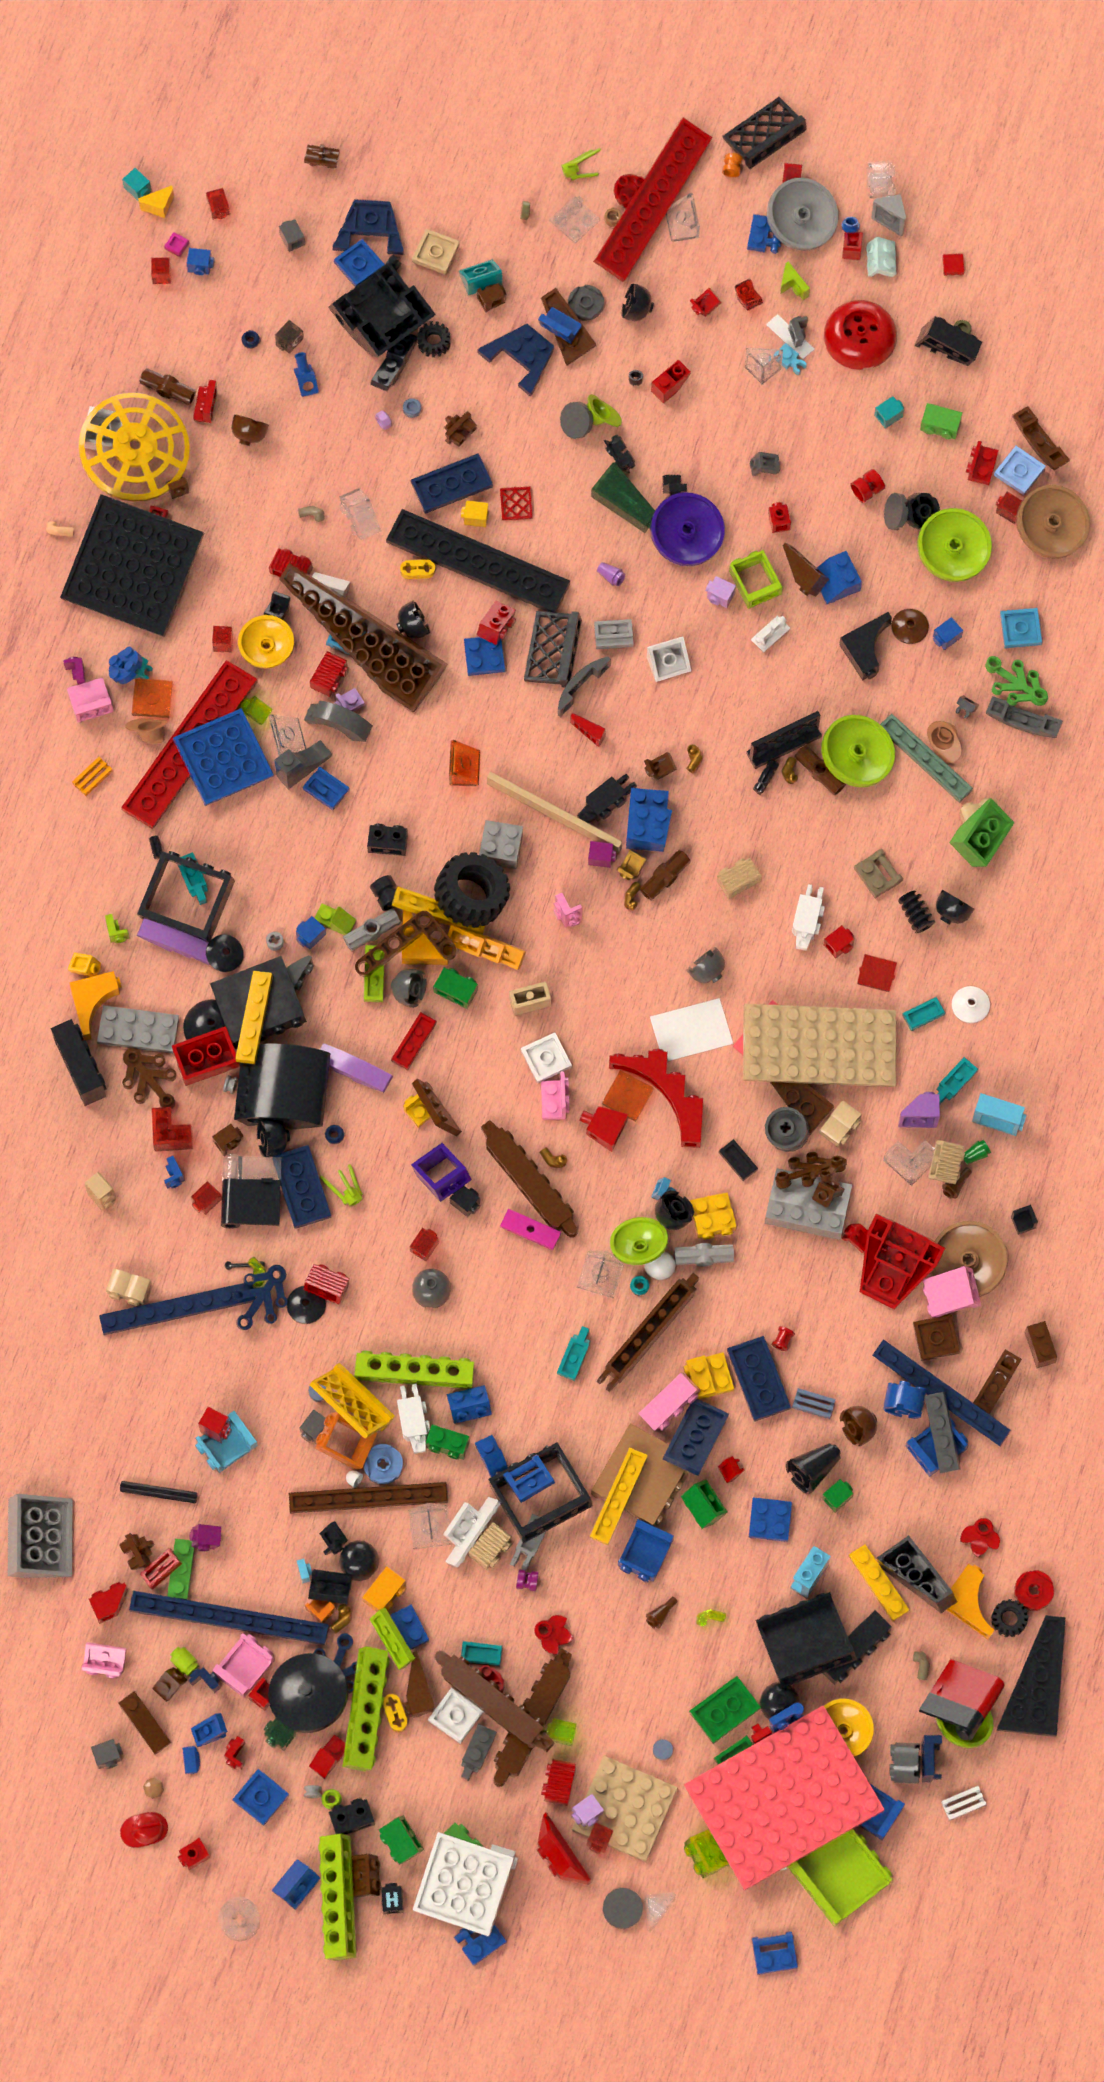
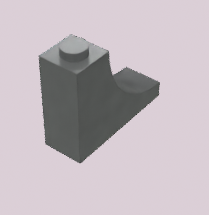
[274,740,332,790]

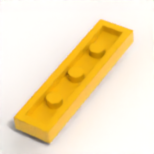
[848,1544,909,1622]

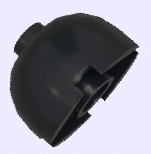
[621,284,654,321]
[905,492,940,529]
[396,600,431,638]
[936,890,974,925]
[257,1119,290,1158]
[655,1190,694,1230]
[339,1540,379,1581]
[760,1682,800,1719]

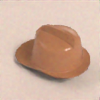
[125,718,167,744]
[927,721,962,763]

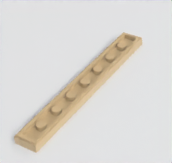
[487,772,622,854]

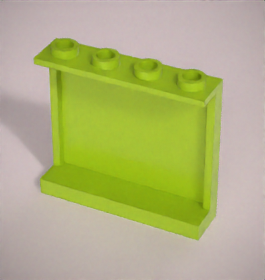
[787,1829,893,1927]

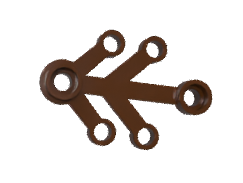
[122,1048,177,1111]
[775,1152,847,1189]

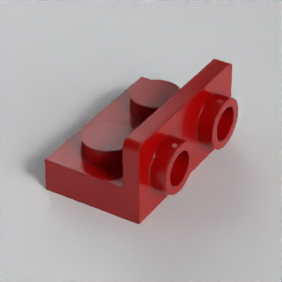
[193,380,217,423]
[966,440,999,485]

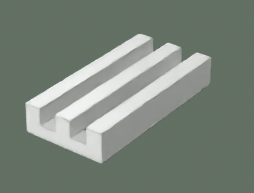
[941,1786,986,1821]

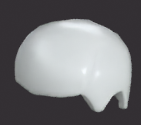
[644,1251,676,1280]

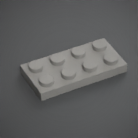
[97,1005,179,1054]

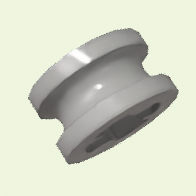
[266,932,284,951]
[223,1075,238,1094]
[304,1785,322,1798]

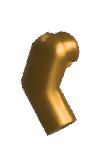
[686,744,703,773]
[781,757,798,784]
[624,882,641,911]
[539,1147,568,1168]
[330,1604,351,1634]

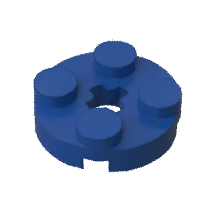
[109,647,142,684]

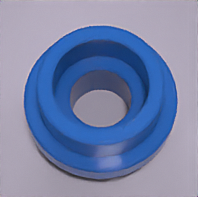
[841,217,860,233]

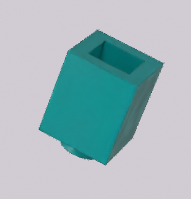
[122,168,151,201]
[874,396,904,429]

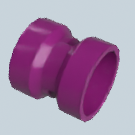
[516,1569,539,1592]

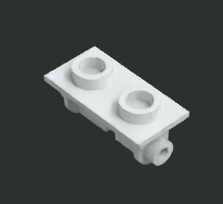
[751,615,791,652]

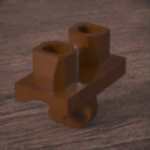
[304,144,340,169]
[444,411,477,446]
[119,1533,155,1570]

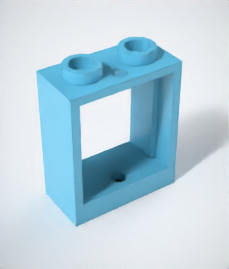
[972,1093,1027,1136]

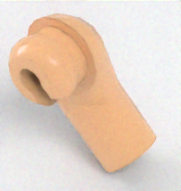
[46,522,73,537]

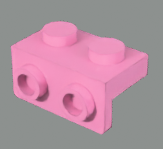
[553,893,582,928]
[81,1642,126,1678]

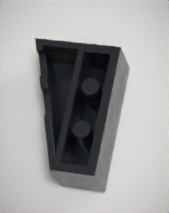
[914,316,983,366]

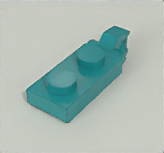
[177,852,208,905]
[936,1057,979,1105]
[557,1326,590,1381]

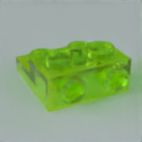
[684,1829,729,1878]

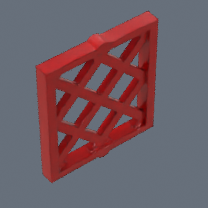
[500,486,533,520]

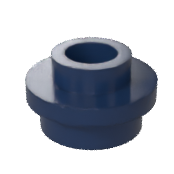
[241,330,260,348]
[325,1125,344,1144]

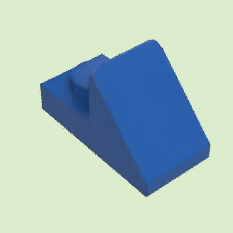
[475,1435,508,1477]
[191,1713,228,1747]

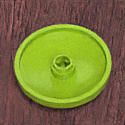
[917,508,992,582]
[821,715,895,787]

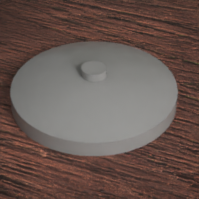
[767,178,838,251]

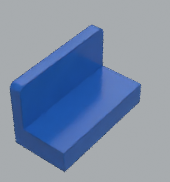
[538,307,582,344]
[272,1859,321,1910]

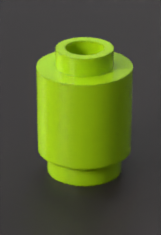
[170,1647,199,1677]

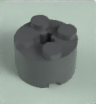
[890,1742,921,1784]

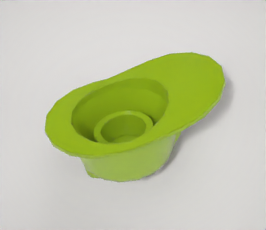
[586,394,622,427]

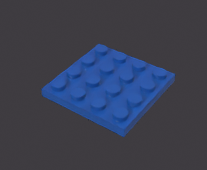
[173,708,274,806]

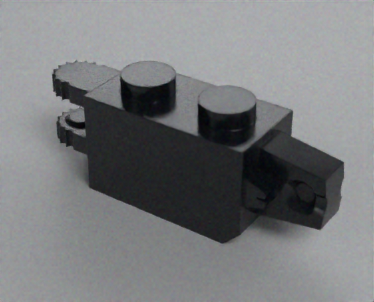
[577,774,637,823]

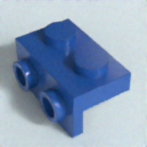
[447,1385,492,1424]

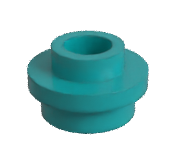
[630,1276,649,1295]

